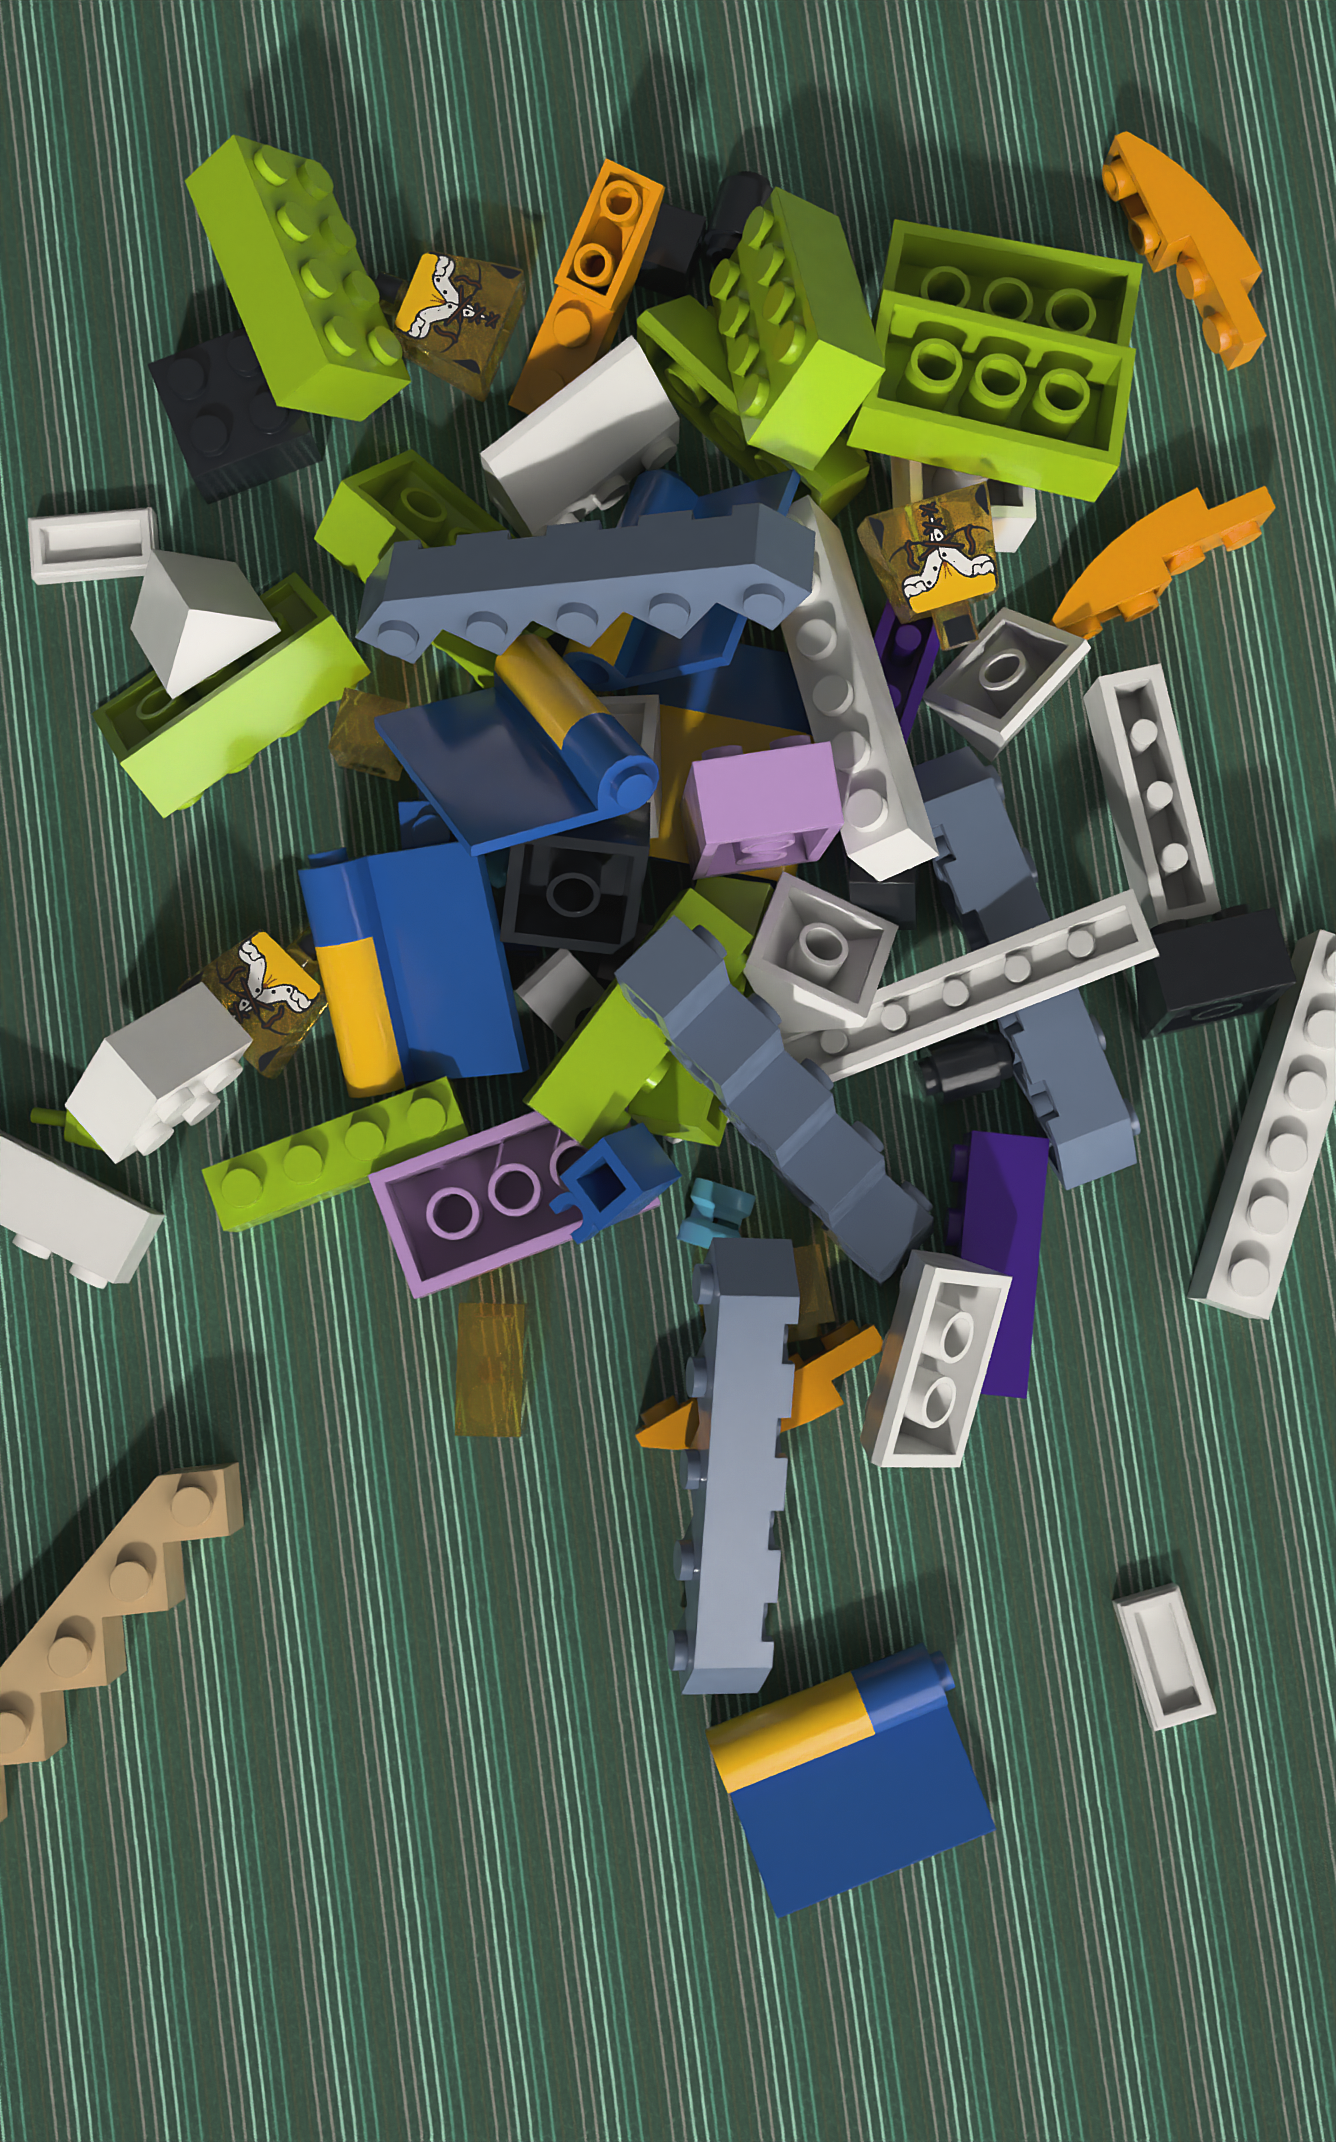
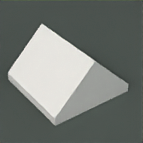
[130,549,281,699]
[922,607,1091,762]
[743,871,899,1034]

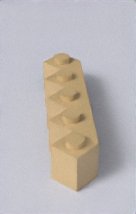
[0,1462,244,1823]

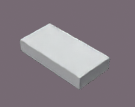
[28,507,159,585]
[1112,1583,1217,1731]

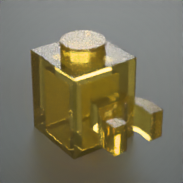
[328,687,409,781]

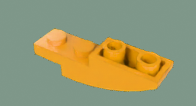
[1102,131,1267,371]
[508,158,665,415]
[1048,486,1276,640]
[635,1319,883,1450]

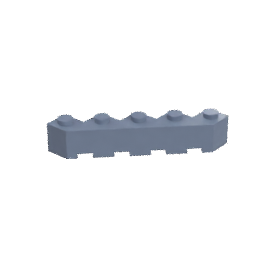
[355,502,816,664]
[913,746,1141,1190]
[614,915,934,1287]
[667,1237,800,1695]

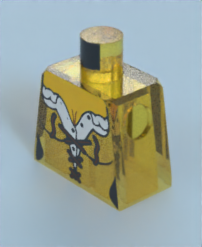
[374,251,527,402]
[857,481,999,651]
[176,925,328,1080]

